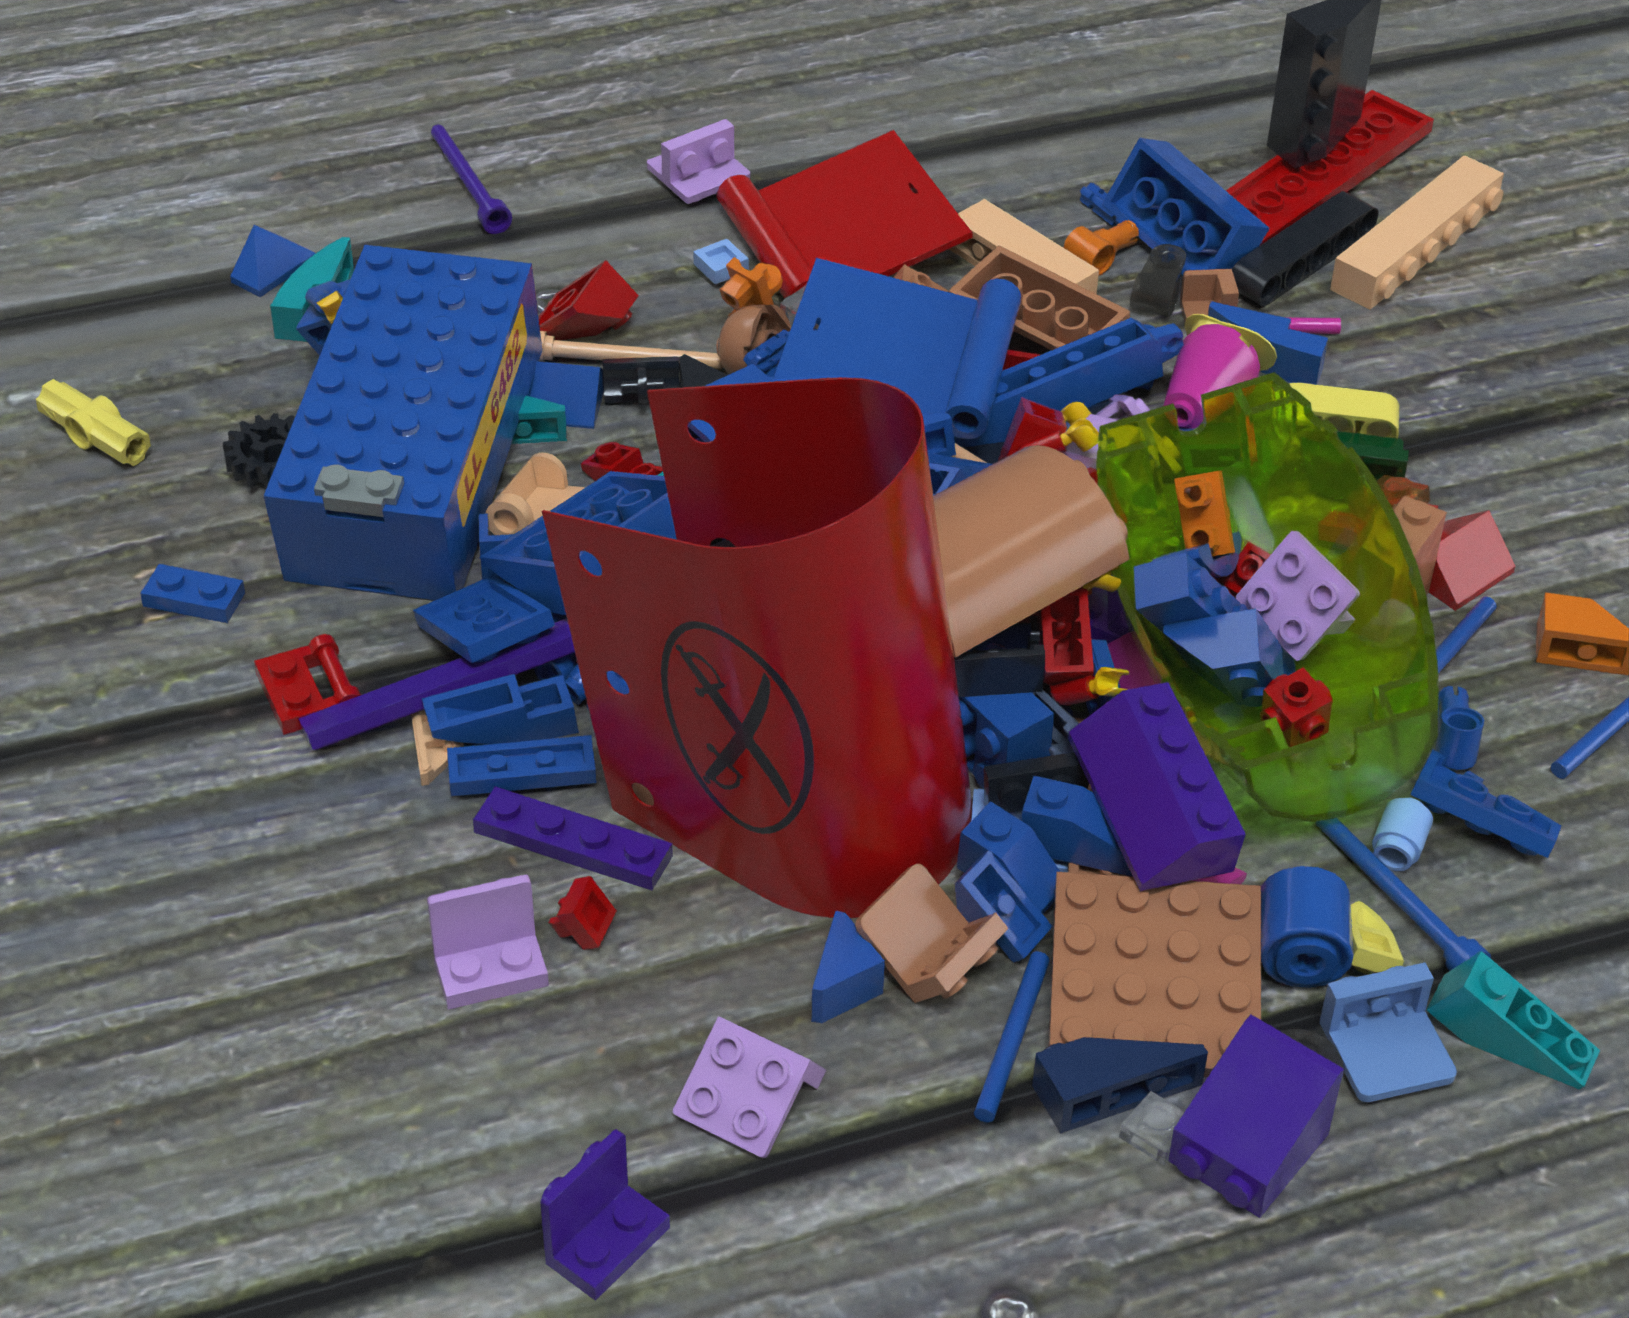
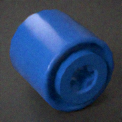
[1261,866,1354,988]

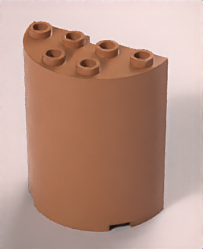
[933,445,1130,657]

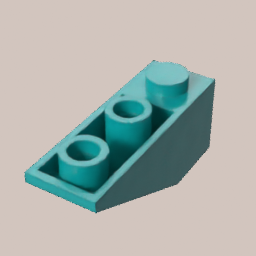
[1426,951,1600,1090]

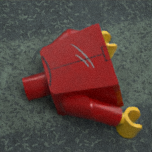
[997,397,1099,462]
[1034,566,1129,706]

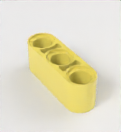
[1275,383,1400,441]

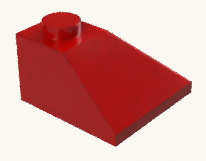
[539,260,639,341]

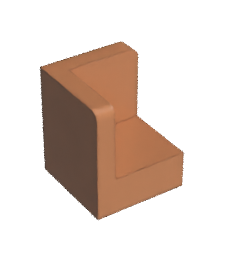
[1179,269,1239,322]

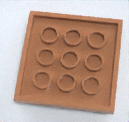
[1048,872,1261,1078]

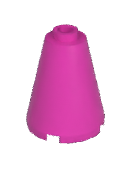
[1163,324,1260,429]

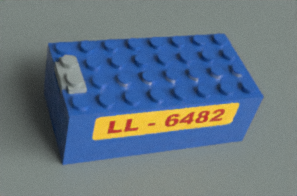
[263,245,543,600]

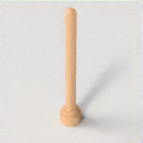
[539,331,724,370]

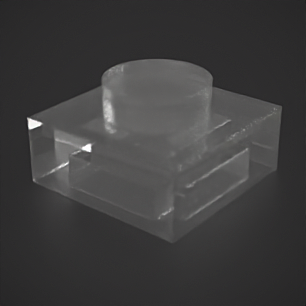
[1119,1091,1184,1165]

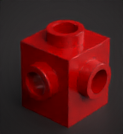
[1260,667,1333,754]

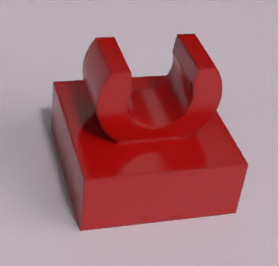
[548,876,617,950]

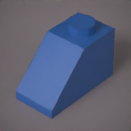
[957,801,1060,914]

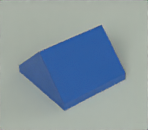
[527,361,604,429]

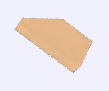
[411,710,464,786]

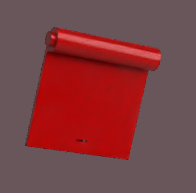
[717,130,973,313]

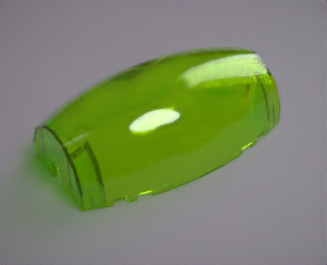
[1096,372,1439,822]

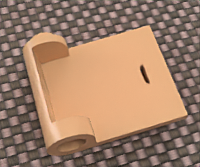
[486,452,585,535]

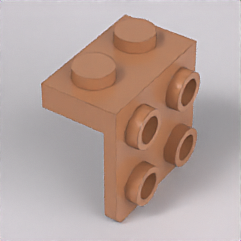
[855,864,1008,1003]

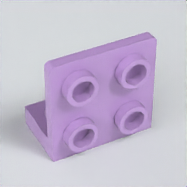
[427,875,549,1010]
[673,1016,826,1158]

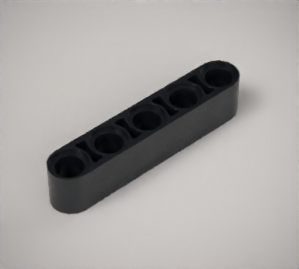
[1232,191,1379,307]

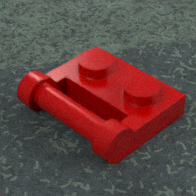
[254,634,361,735]

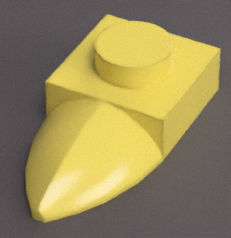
[1351,901,1404,975]

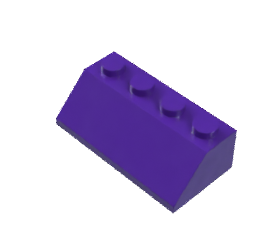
[1068,682,1246,891]

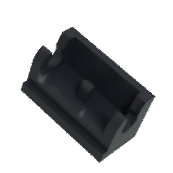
[954,631,1045,697]

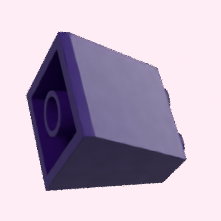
[1168,1014,1344,1218]

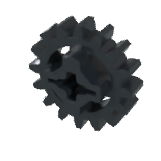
[223,413,295,490]

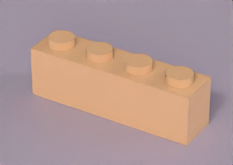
[949,199,1099,294]

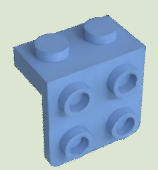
[1319,963,1457,1102]

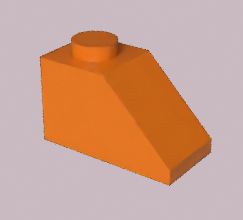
[1536,592,1629,675]

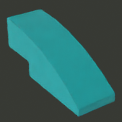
[270,237,354,342]

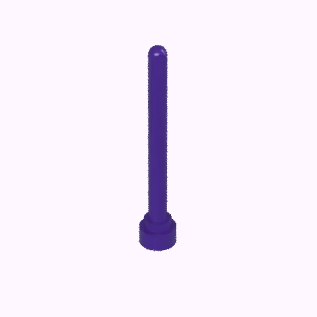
[431,124,512,234]

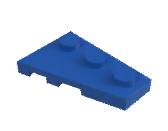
[1410,749,1562,858]

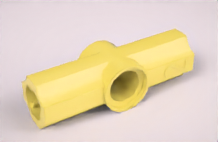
[36,379,151,467]

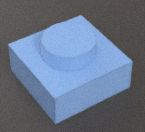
[693,239,749,284]

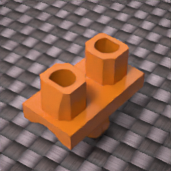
[719,257,783,317]
[1174,471,1235,556]

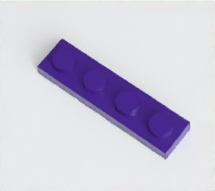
[473,787,673,891]

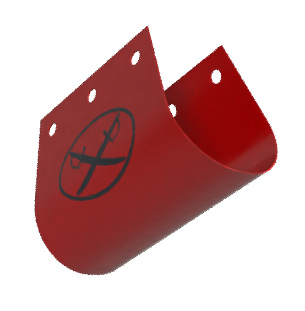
[542,377,972,918]

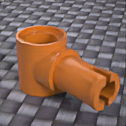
[1063,220,1139,275]

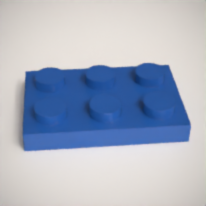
[413,575,555,663]

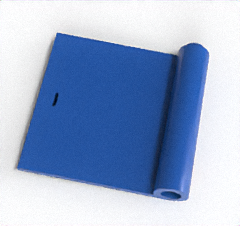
[772,258,1021,439]

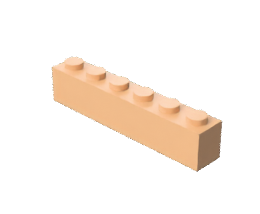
[1330,155,1504,310]

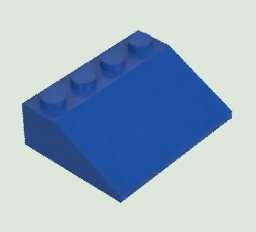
[480,471,677,615]

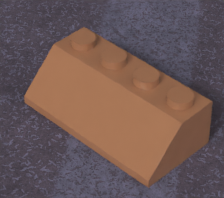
[948,245,1130,350]

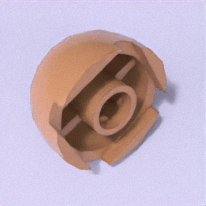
[716,305,791,375]

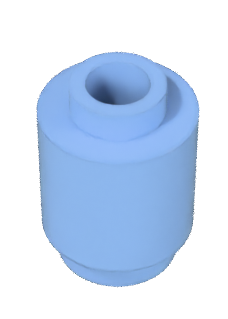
[1372,798,1433,871]

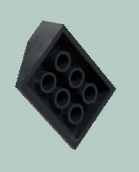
[1267,0,1382,168]

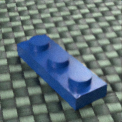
[447,735,596,796]

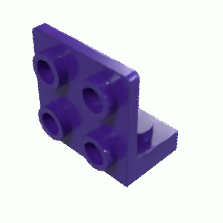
[540,1129,670,1301]

